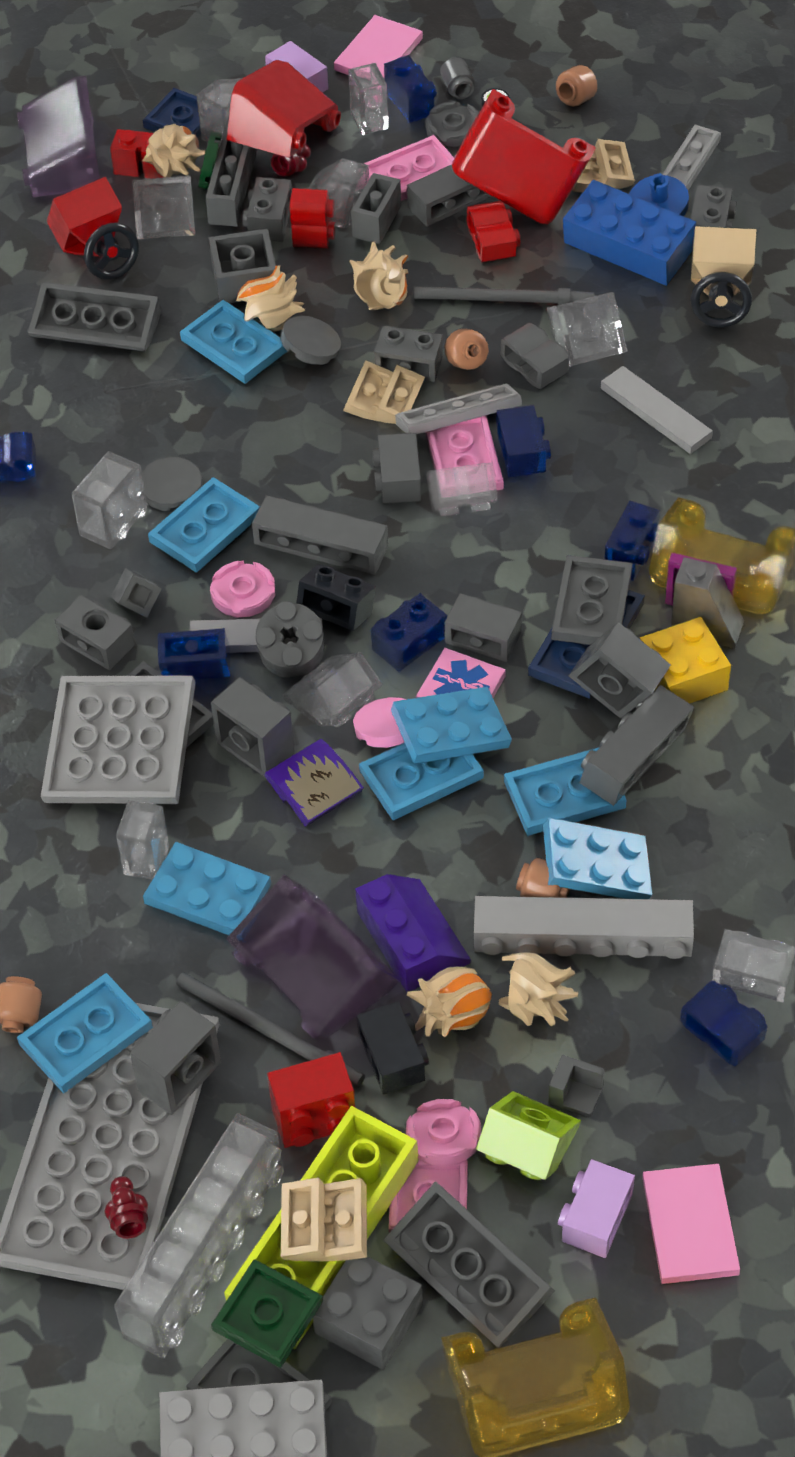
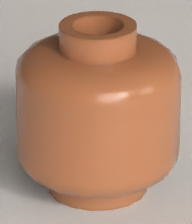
[556,65,597,107]
[444,329,489,370]
[516,858,570,898]
[0,976,42,1033]

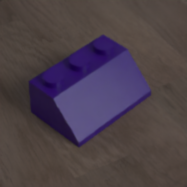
[355,874,471,993]

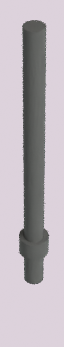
[414,287,595,306]
[176,972,365,1088]

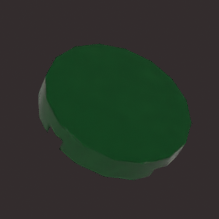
[198,130,222,190]

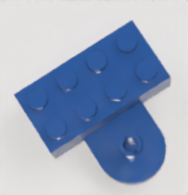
[563,173,696,286]

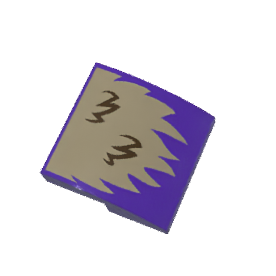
[264,739,364,827]

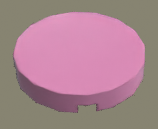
[210,561,275,618]
[353,697,407,748]
[406,1099,481,1166]

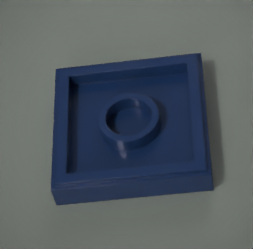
[143,88,221,139]

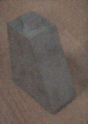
[671,557,744,648]

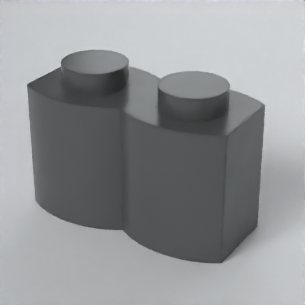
[500,323,570,389]

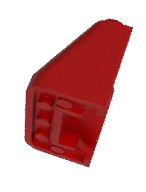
[227,60,341,158]
[452,89,596,224]

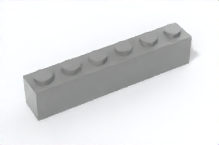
[474,896,694,959]

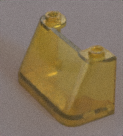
[649,497,795,614]
[441,1297,630,1457]

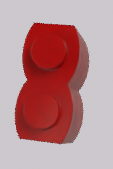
[290,188,336,249]
[467,201,521,262]

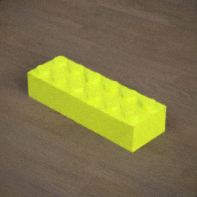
[224,1106,419,1349]

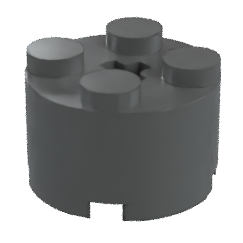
[255,601,325,678]

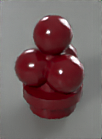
[271,143,311,176]
[105,1176,148,1239]

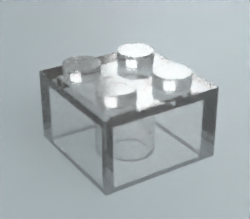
[72,451,147,550]

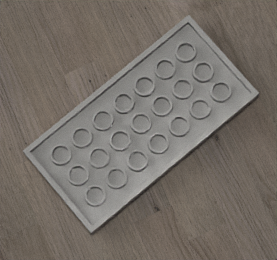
[0,993,220,1293]

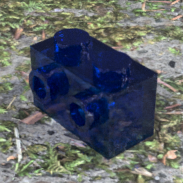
[384,55,437,123]
[497,405,551,478]
[604,500,663,581]
[371,593,447,672]
[158,628,231,679]

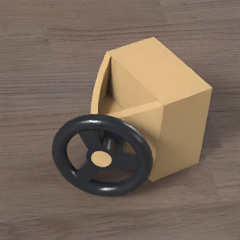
[691,226,756,327]

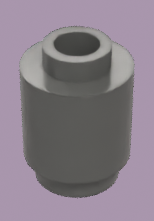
[440,57,475,99]

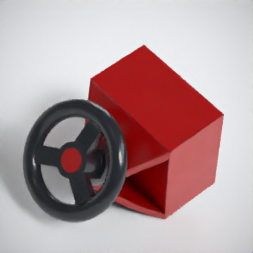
[47,176,139,280]

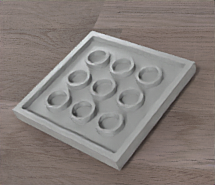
[40,676,196,804]
[159,1379,327,1457]

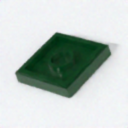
[211,1259,323,1368]

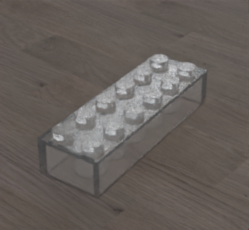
[114,1113,284,1359]

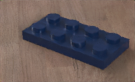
[528,590,645,699]

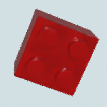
[267,1052,355,1148]

